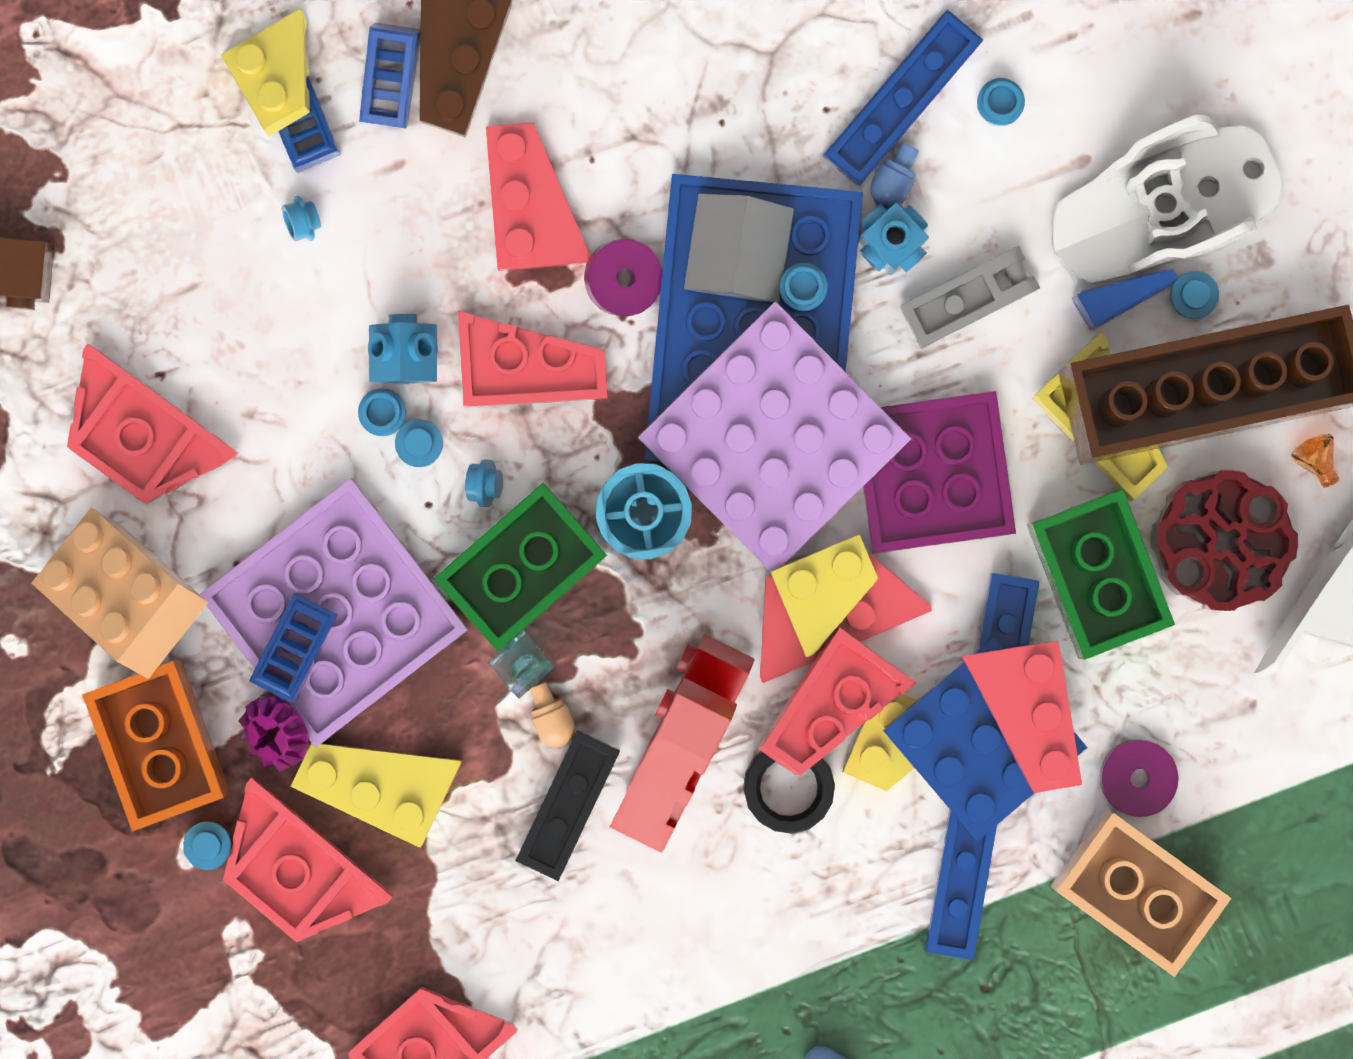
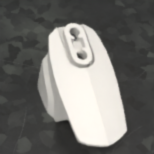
[1053,114,1284,284]
[1254,520,1353,677]

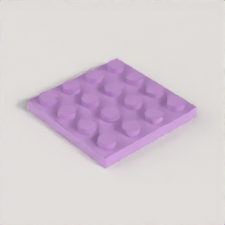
[638,301,911,572]
[200,478,469,748]

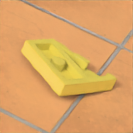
[221,9,310,137]
[842,693,917,791]

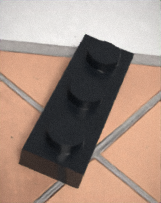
[515,730,620,882]

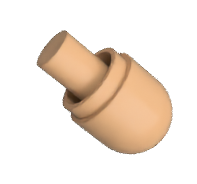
[529,681,576,748]

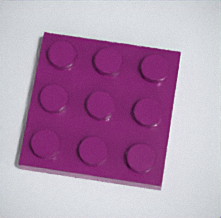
[863,391,1016,554]

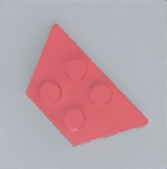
[67,343,239,504]
[760,552,932,683]
[223,777,394,942]
[348,987,518,1059]

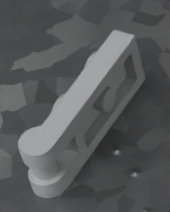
[900,246,1041,349]

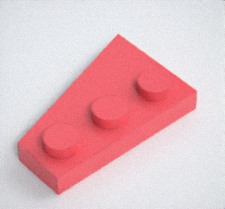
[486,123,590,271]
[458,311,608,408]
[757,628,917,776]
[961,640,1082,793]

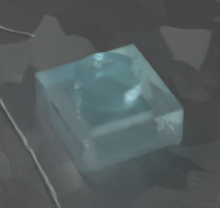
[488,630,555,699]

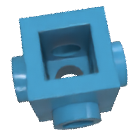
[858,202,929,275]
[368,314,438,384]

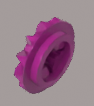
[238,696,309,772]

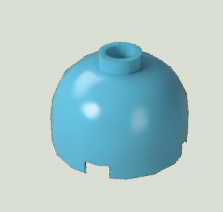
[596,463,692,560]

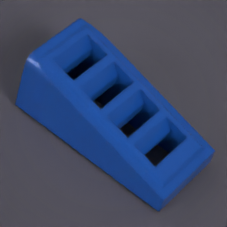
[359,23,420,129]
[278,76,341,173]
[1072,269,1178,330]
[249,593,338,702]

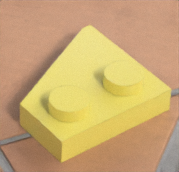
[770,534,878,658]

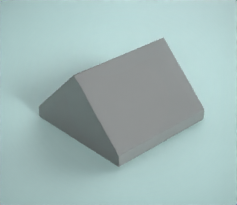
[684,194,794,304]

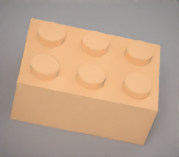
[31,507,209,679]
[1050,809,1232,977]

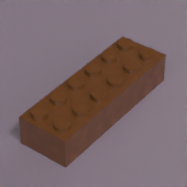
[1058,304,1353,465]

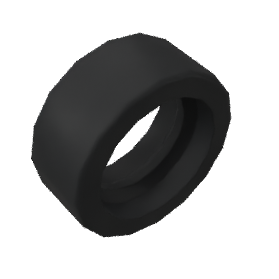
[743,751,835,834]

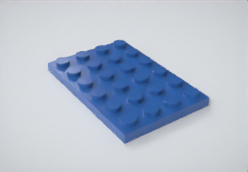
[644,174,863,462]

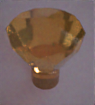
[1290,434,1339,488]

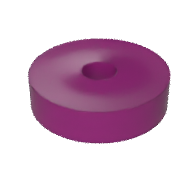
[584,239,662,316]
[1100,739,1179,817]

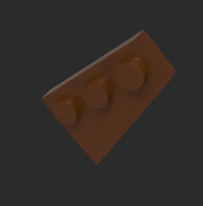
[419,0,512,138]

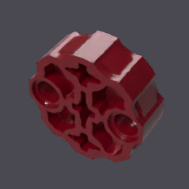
[1151,470,1298,611]

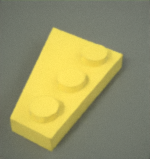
[1032,331,1168,502]
[291,743,463,848]

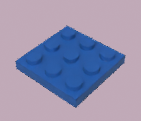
[882,637,1088,842]

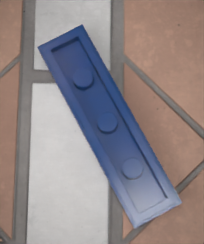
[823,9,983,187]

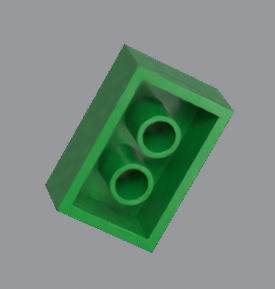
[433,483,608,652]
[1027,489,1175,660]

